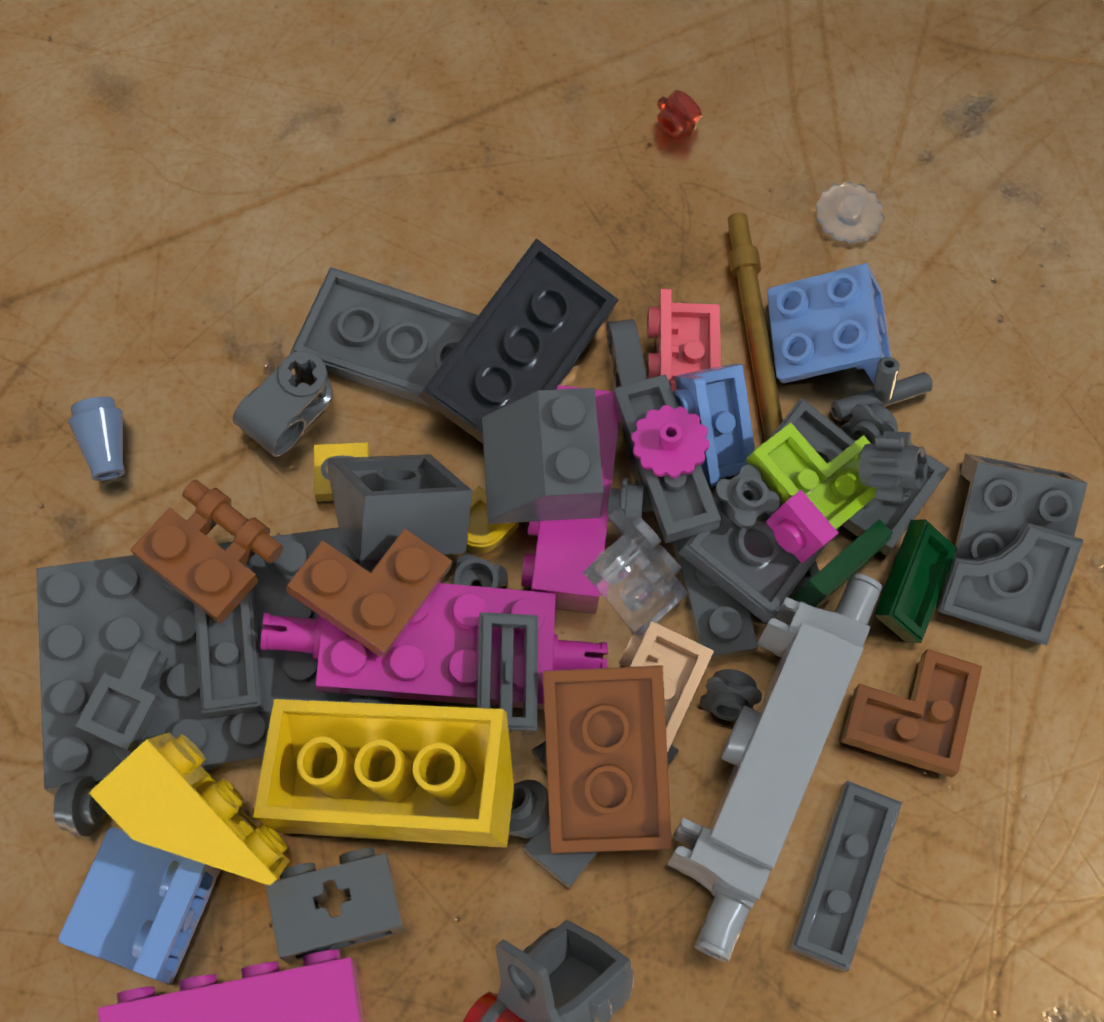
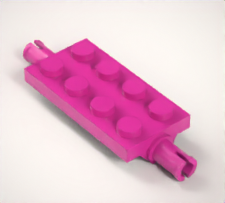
[260,583,608,710]

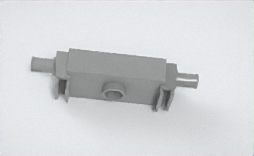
[667,573,882,962]

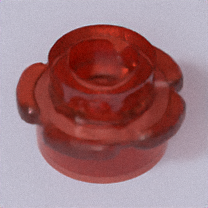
[657,90,702,137]

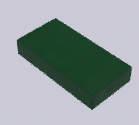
[793,519,893,608]
[874,519,956,643]

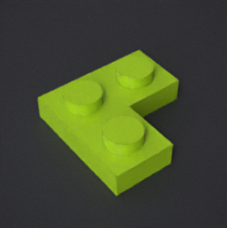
[746,423,876,529]

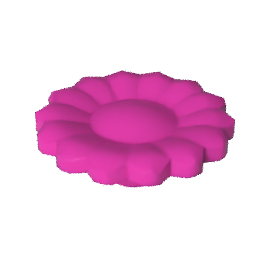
[631,405,710,479]

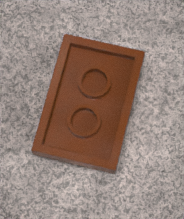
[543,665,672,853]

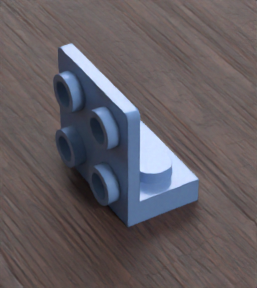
[767,263,891,384]
[59,827,221,985]

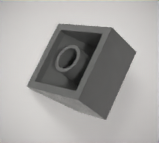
[482,388,604,524]
[327,454,472,565]

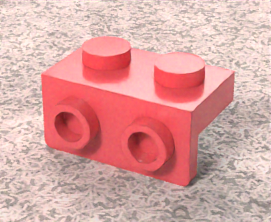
[646,288,721,392]

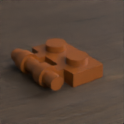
[130,479,283,625]

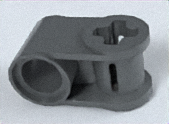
[233,351,333,457]

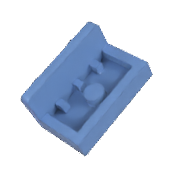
[673,363,755,487]

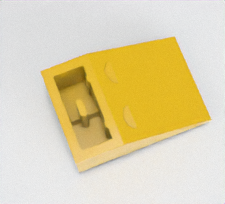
[89,732,290,886]

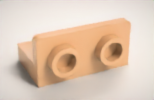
[619,621,714,753]

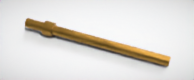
[727,213,783,442]

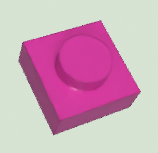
[765,490,838,564]

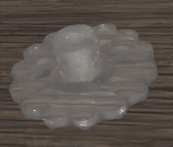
[816,181,884,245]

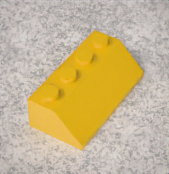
[253,699,514,848]

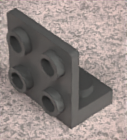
[954,453,1087,559]

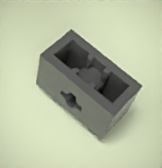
[265,848,405,963]

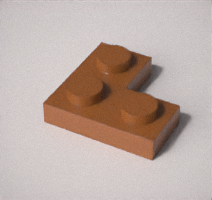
[287,529,453,659]
[841,649,982,778]

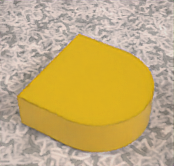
[466,486,519,554]

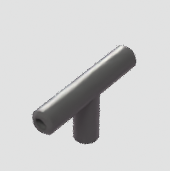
[831,357,933,422]

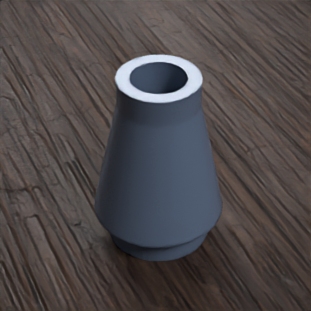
[68,397,125,481]

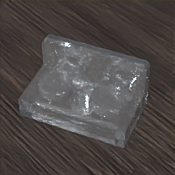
[582,509,688,637]

